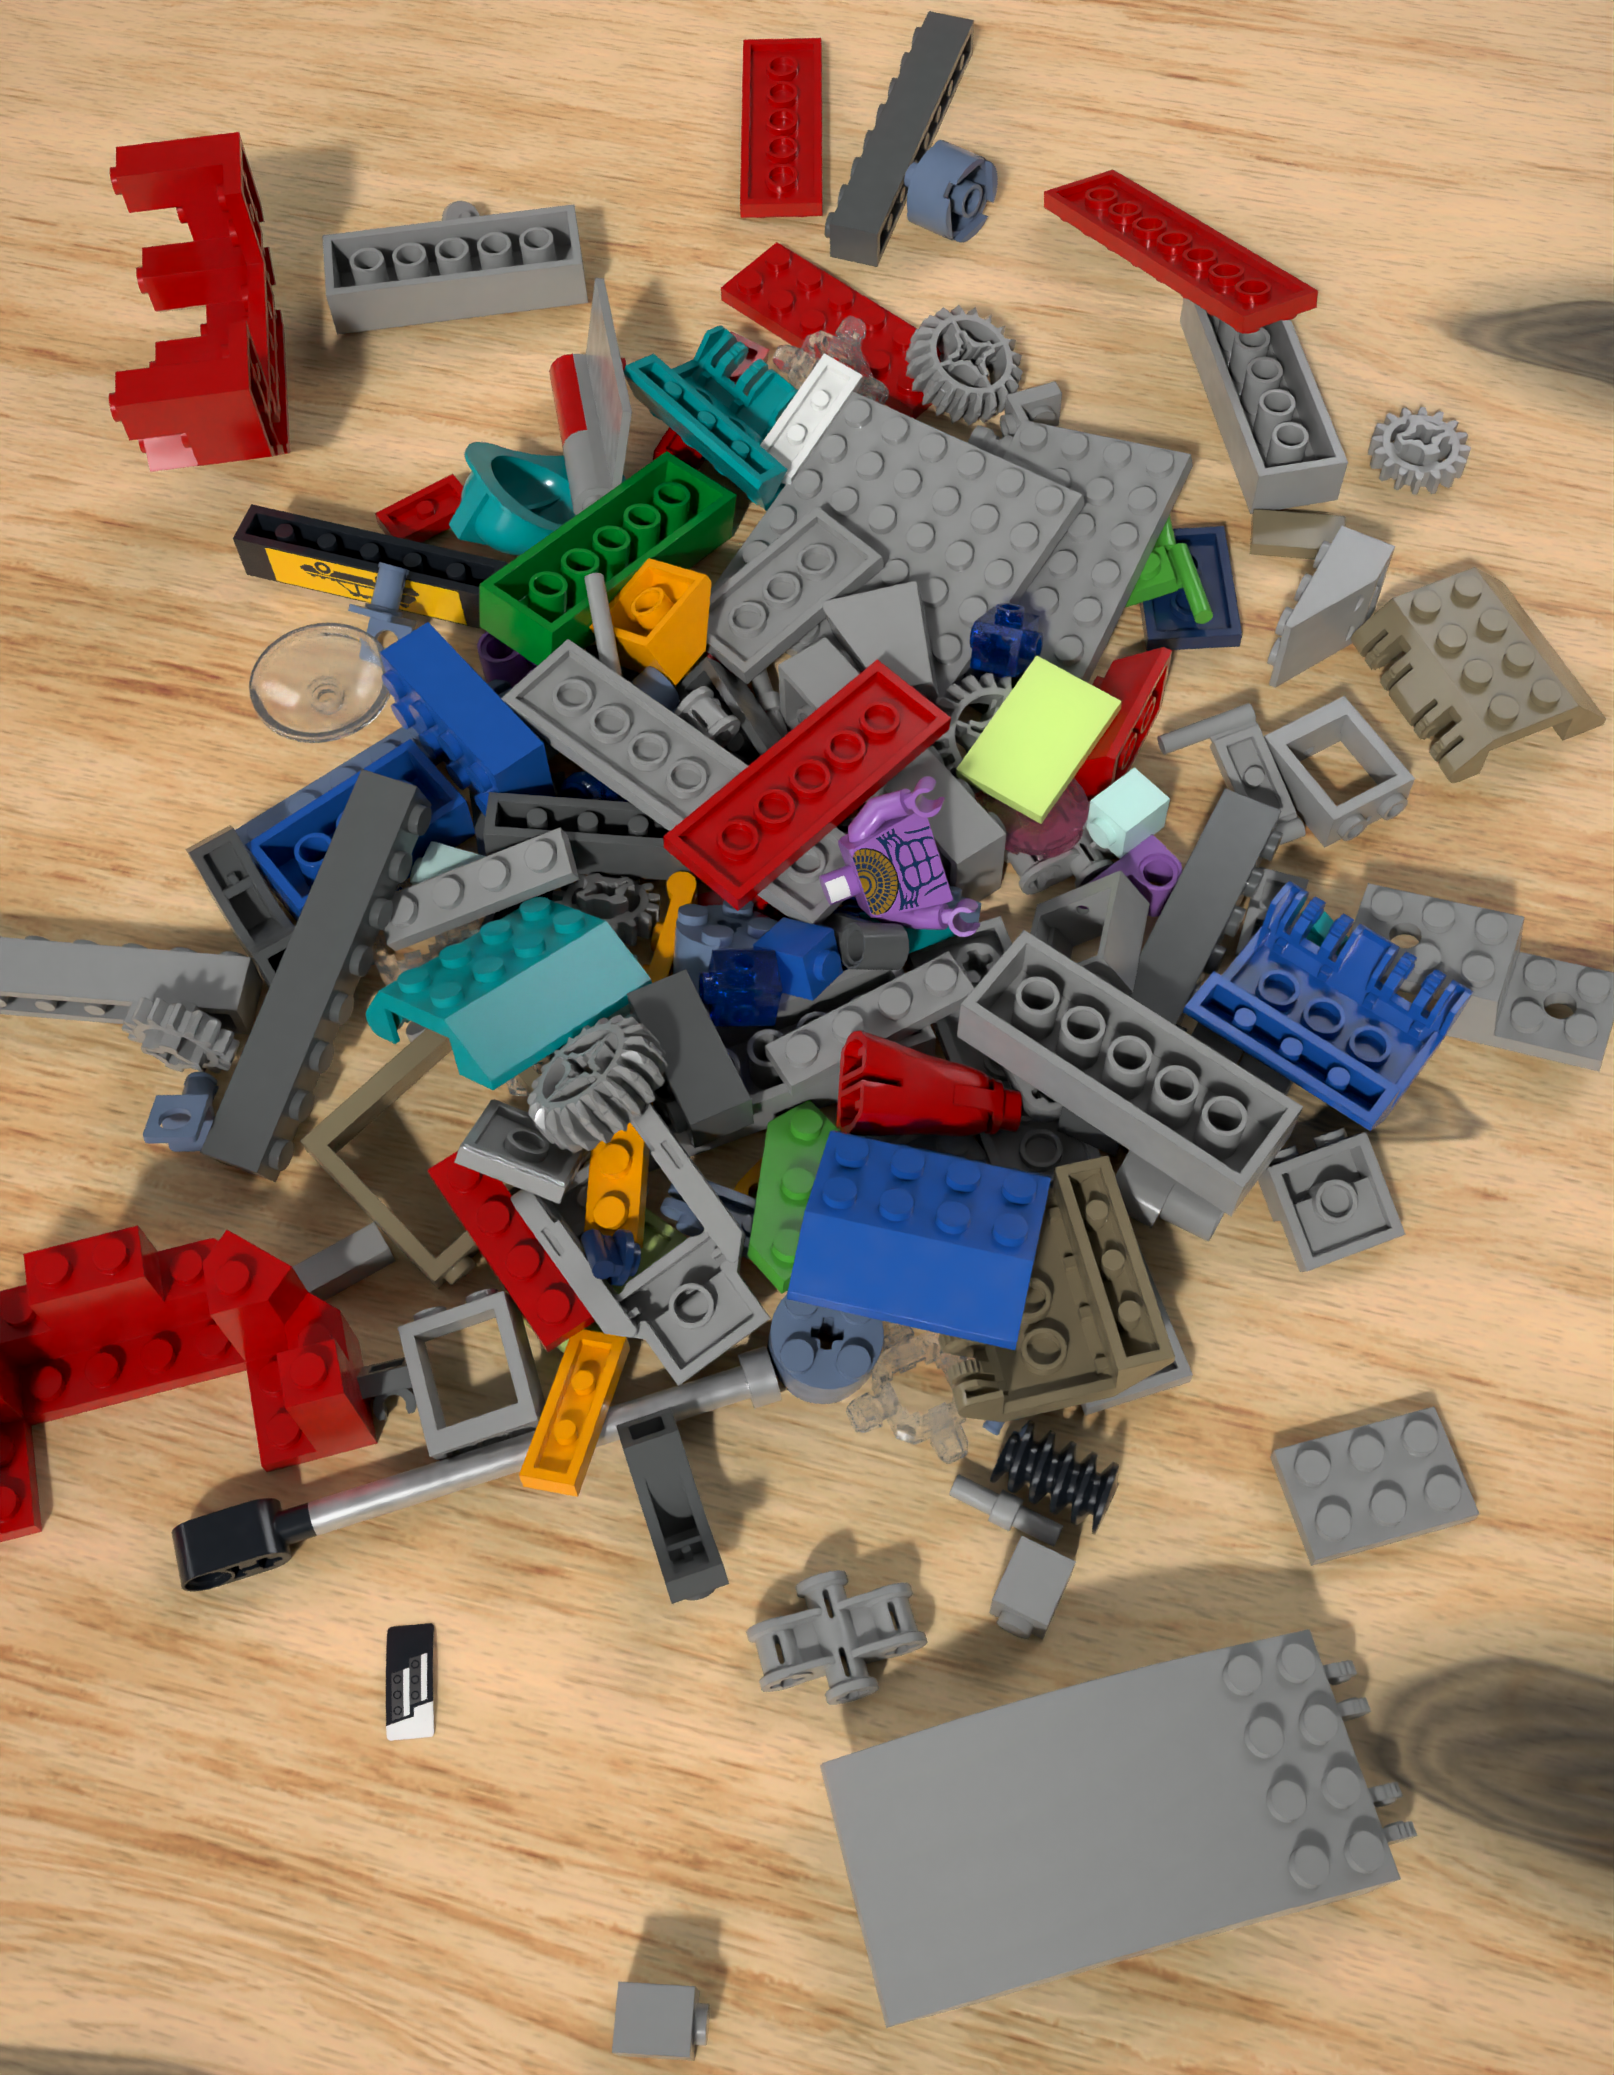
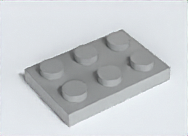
[1270,1407,1479,1566]

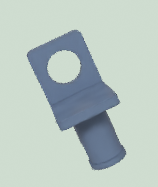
[348,562,417,667]
[143,1072,219,1152]

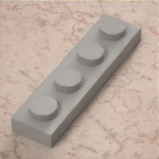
[383,828,580,951]
[765,951,974,1096]

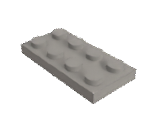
[706,506,884,684]

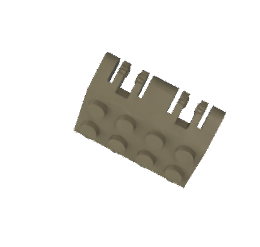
[1351,567,1606,783]
[938,1155,1175,1422]

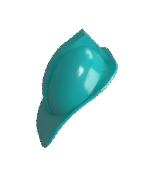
[449,442,627,556]

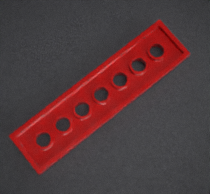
[1044,169,1318,334]

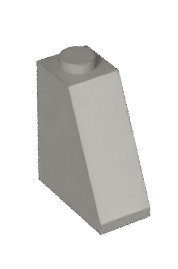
[822,581,939,703]

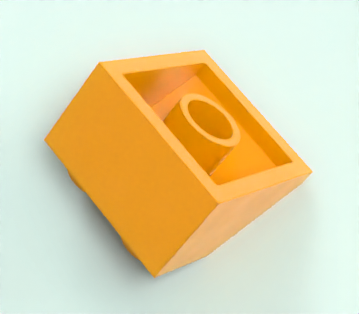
[589,558,712,686]

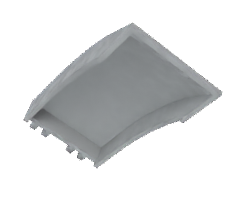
[820,1629,1417,2028]

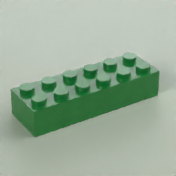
[479,451,737,666]

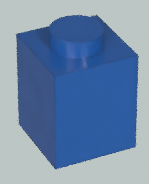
[753,917,843,1001]

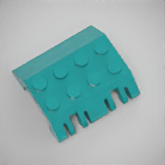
[624,325,798,511]
[366,896,652,1090]

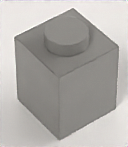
[989,1535,1076,1639]
[612,1982,710,2061]

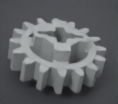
[1368,407,1471,495]
[552,873,660,947]
[122,997,240,1074]

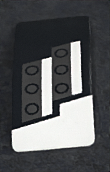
[386,1623,434,1741]

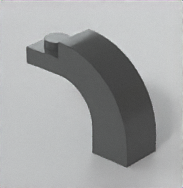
[185,825,295,988]
[616,1408,729,1604]

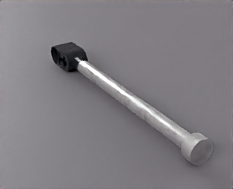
[171,1346,782,1592]

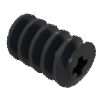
[990,1420,1119,1535]

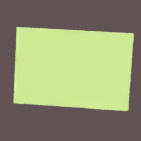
[956,656,1122,824]

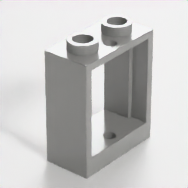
[1264,696,1415,848]
[1030,870,1150,994]
[398,1288,545,1461]

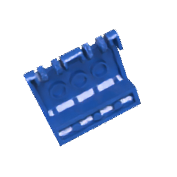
[1183,881,1474,1131]
[787,1130,1051,1350]

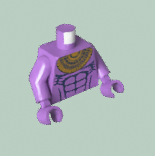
[819,776,981,937]

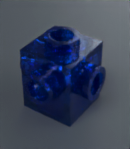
[970,603,1043,677]
[699,950,783,1026]

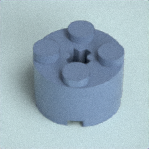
[904,140,998,242]
[672,900,777,1005]
[767,1292,884,1404]

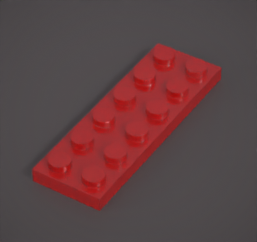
[740,38,823,218]
[721,242,941,419]
[663,659,951,911]

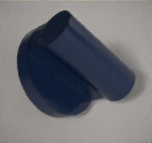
[581,1229,641,1286]

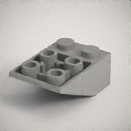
[1267,526,1395,688]

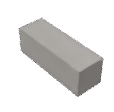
[293,1222,396,1301]

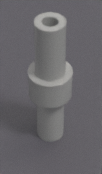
[750,669,788,738]
[949,1475,1063,1547]

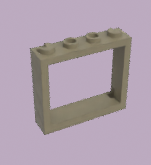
[300,1028,591,1289]

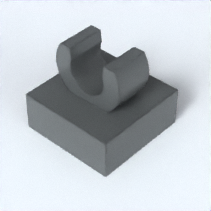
[357,1357,417,1421]

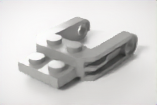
[510,1103,771,1386]

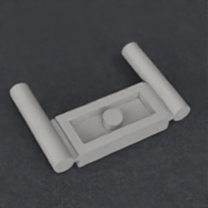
[1157,703,1306,845]

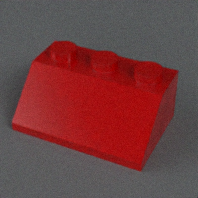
[1065,647,1173,806]

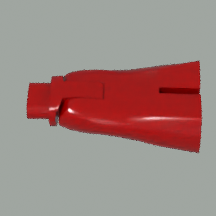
[836,1030,1022,1137]

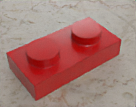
[375,474,463,543]

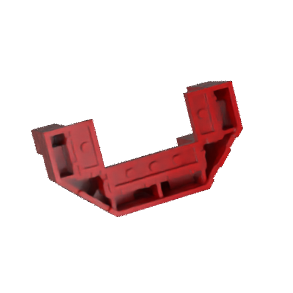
[109,132,290,472]
[0,1225,377,1542]

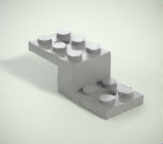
[1349,883,1614,1072]

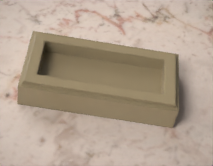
[1250,509,1345,560]

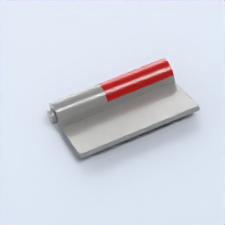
[549,278,632,515]

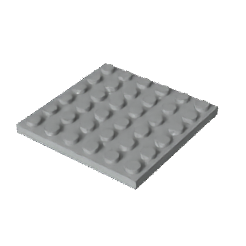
[711,391,1084,698]

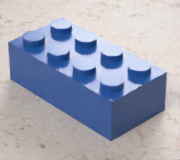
[380,622,556,817]
[245,739,475,921]

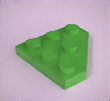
[747,1100,839,1294]

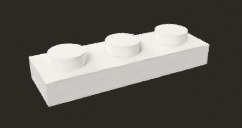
[760,353,863,485]

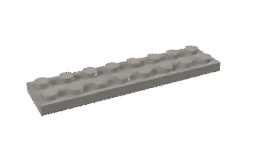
[501,639,846,926]

